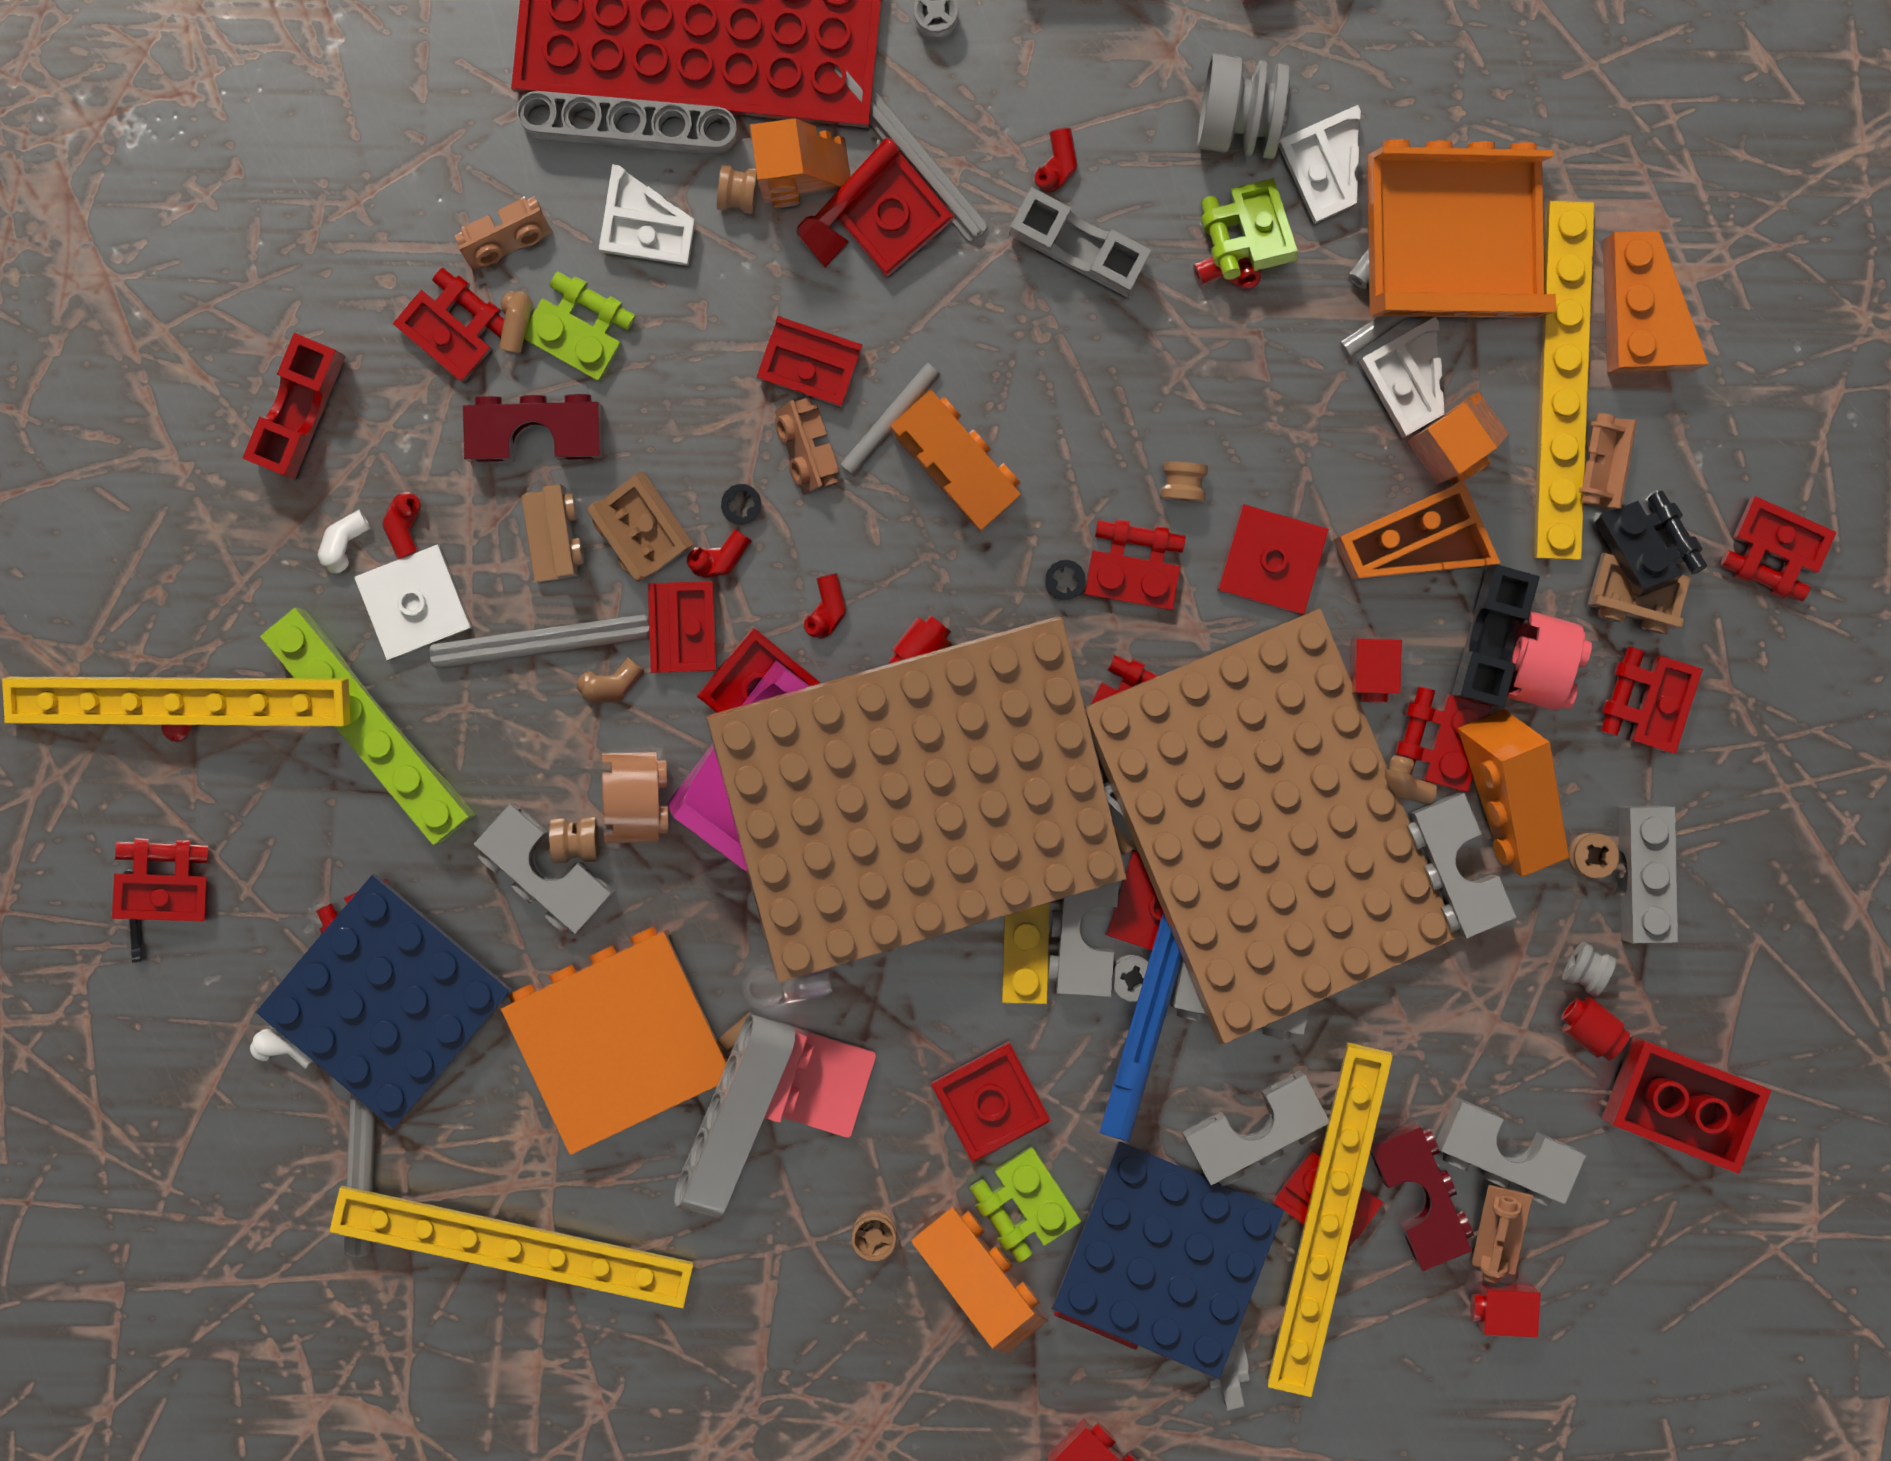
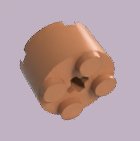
[602,752,668,843]

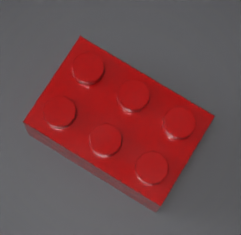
[1601,1036,1772,1174]

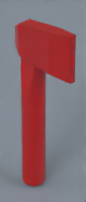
[796,138,899,267]

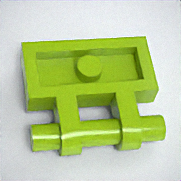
[1201,178,1298,279]
[524,271,636,382]
[969,1145,1081,1263]

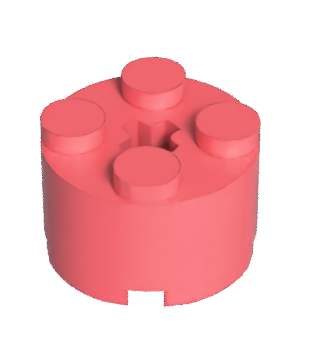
[1507,611,1592,711]

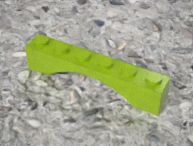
[260,607,475,845]

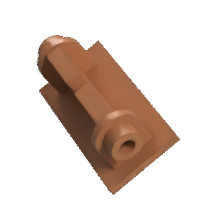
[454,196,553,271]
[775,397,840,495]
[1578,413,1637,509]
[1471,1185,1533,1283]

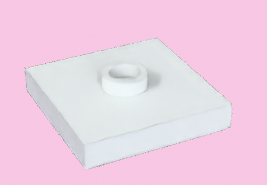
[354,544,472,661]

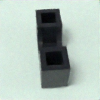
[1452,564,1540,707]

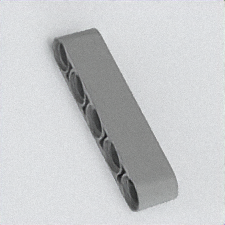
[516,91,739,155]
[674,1014,796,1218]

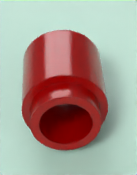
[888,615,953,664]
[1561,996,1630,1061]

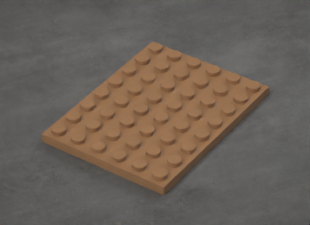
[1085,608,1458,1044]
[705,616,1127,983]

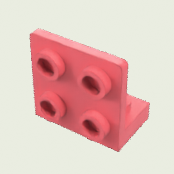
[764,1027,876,1138]

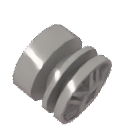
[1197,53,1292,159]

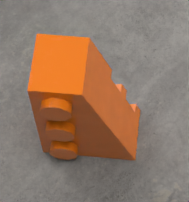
[750,118,851,208]
[1603,230,1709,373]
[890,389,1021,533]
[1406,390,1509,485]
[1333,481,1501,580]
[1458,709,1569,877]
[911,1207,1049,1354]

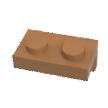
[587,471,694,582]
[522,484,584,582]
[1587,553,1691,635]

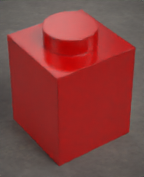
[1350,638,1402,703]
[1470,1282,1541,1338]

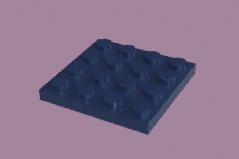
[256,874,512,1129]
[1051,1141,1285,1379]

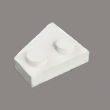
[1278,105,1361,224]
[599,164,696,266]
[1359,317,1445,438]

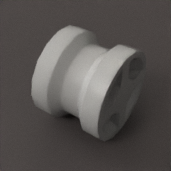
[914,0,958,39]
[1562,941,1616,997]
[1112,955,1148,1002]

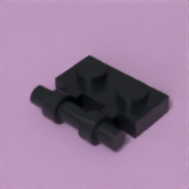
[1595,491,1707,598]

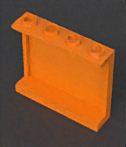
[1367,139,1556,318]
[501,926,729,1155]

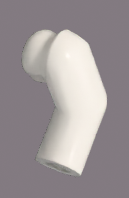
[318,509,371,574]
[250,1028,313,1069]

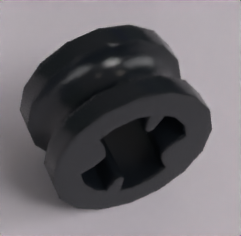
[721,484,761,525]
[1045,560,1086,600]

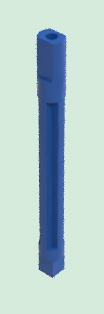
[1099,912,1182,1142]

